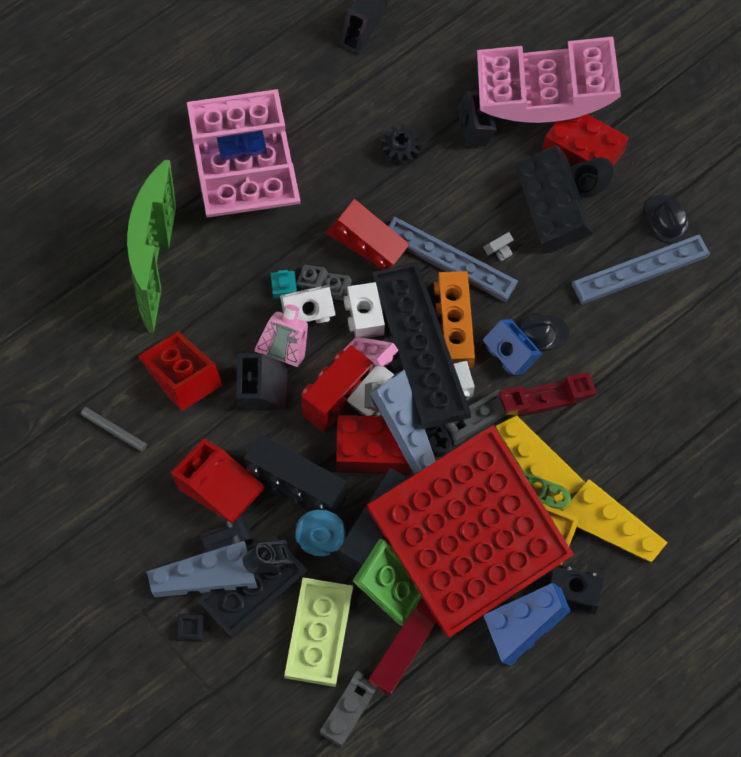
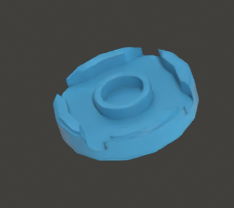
[295,510,346,556]

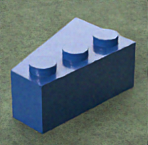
[484,583,570,666]

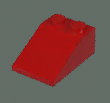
[138,331,223,411]

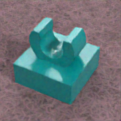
[271,270,297,298]

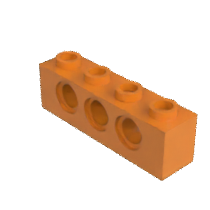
[434,271,475,368]

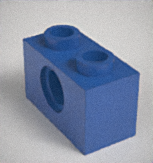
[483,319,542,375]

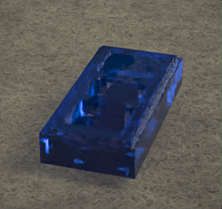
[217,130,267,161]

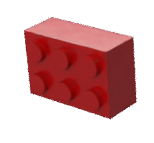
[543,114,629,167]
[302,345,373,433]
[336,415,411,474]

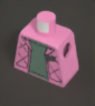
[255,304,308,367]

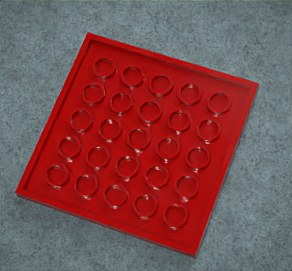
[366,425,574,637]

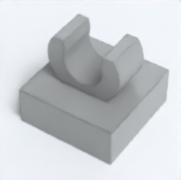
[483,232,513,261]

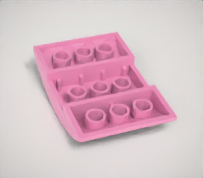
[477,37,621,123]
[187,89,300,218]

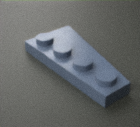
[370,370,436,475]
[147,541,257,597]

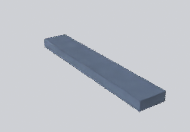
[388,217,518,302]
[572,234,710,305]

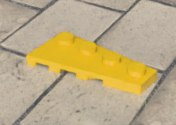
[495,416,586,504]
[563,479,668,562]

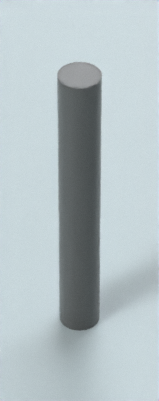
[81,407,147,452]

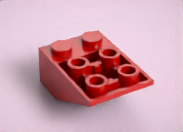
[171,438,265,523]

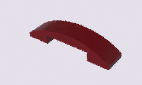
[498,372,597,415]

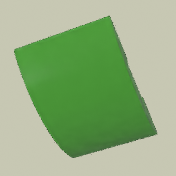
[127,160,176,333]

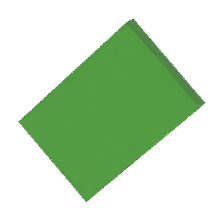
[353,539,422,626]

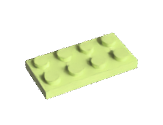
[284,578,353,687]

